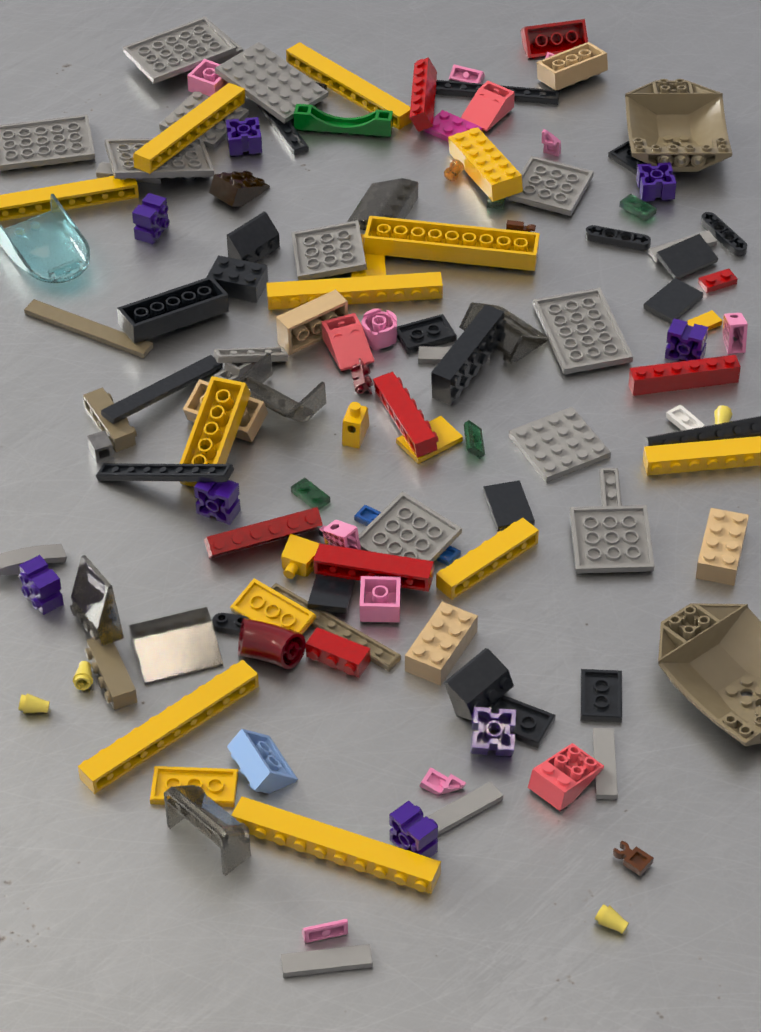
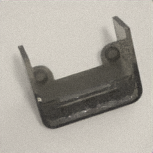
[237,353,326,422]
[164,785,251,876]

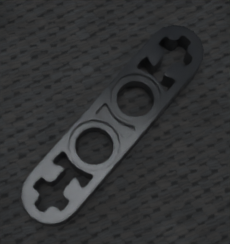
[701,212,747,257]
[585,225,651,251]

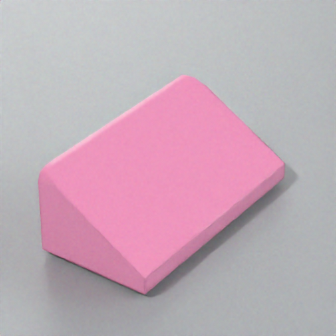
[449,64,485,84]
[302,919,348,943]

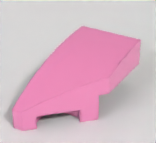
[542,129,561,157]
[419,767,466,795]

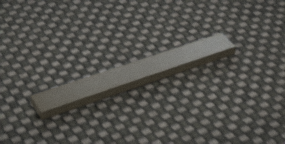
[24,299,153,358]
[271,583,401,672]

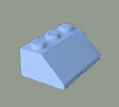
[227,729,298,794]

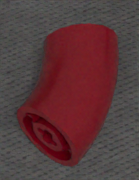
[238,618,306,669]

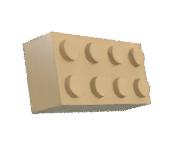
[537,42,608,91]
[276,289,348,355]
[183,379,268,443]
[695,508,749,586]
[405,602,478,686]

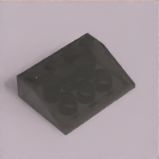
[347,178,418,231]
[70,555,124,646]
[129,607,223,685]

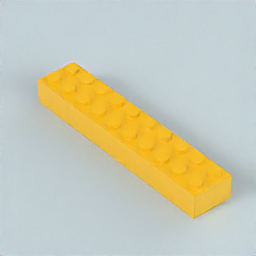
[364,216,540,271]

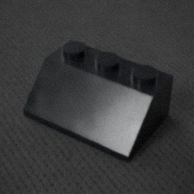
[227,211,280,263]
[444,648,514,720]

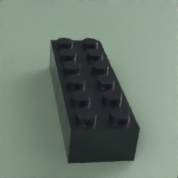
[117,276,229,344]
[431,304,506,405]

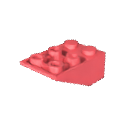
[461,81,515,132]
[321,313,374,371]
[528,743,604,811]

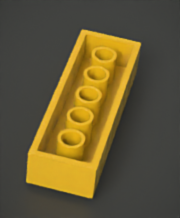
[448,127,523,202]
[179,376,251,487]

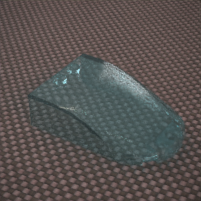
[0,194,90,283]

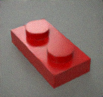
[698,268,738,293]

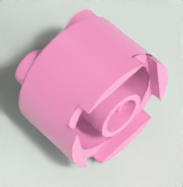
[361,309,397,351]

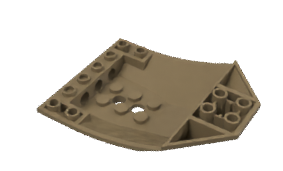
[625,79,732,172]
[658,603,761,746]

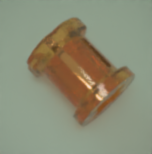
[444,160,464,181]

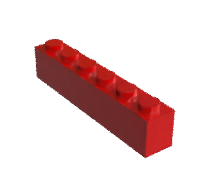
[409,57,437,132]
[628,355,741,396]
[373,371,439,458]
[204,507,323,559]
[313,543,434,592]

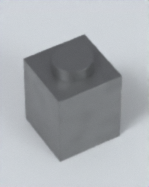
[87,430,114,463]

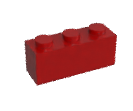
[305,627,371,678]

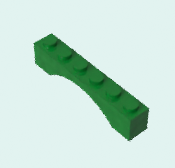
[294,104,393,137]

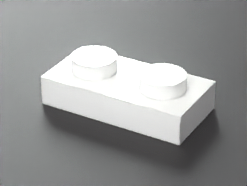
[666,404,705,430]

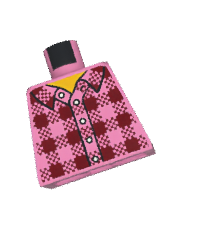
[722,313,748,354]
[318,520,361,550]

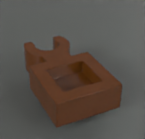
[506,220,536,233]
[613,841,654,876]

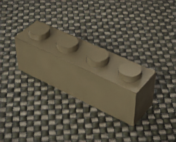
[83,387,137,452]
[85,633,137,710]

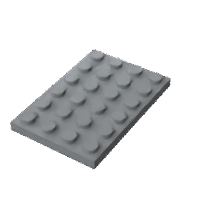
[123,17,237,84]
[214,42,328,124]
[0,114,95,171]
[104,137,214,180]
[533,288,633,374]

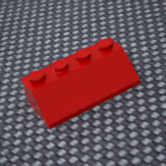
[520,19,588,59]

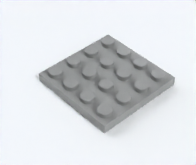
[159,91,249,150]
[508,156,594,216]
[291,220,367,281]
[508,407,611,483]
[359,491,462,561]
[570,505,655,574]

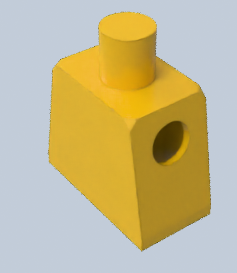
[342,402,369,449]
[281,534,319,579]

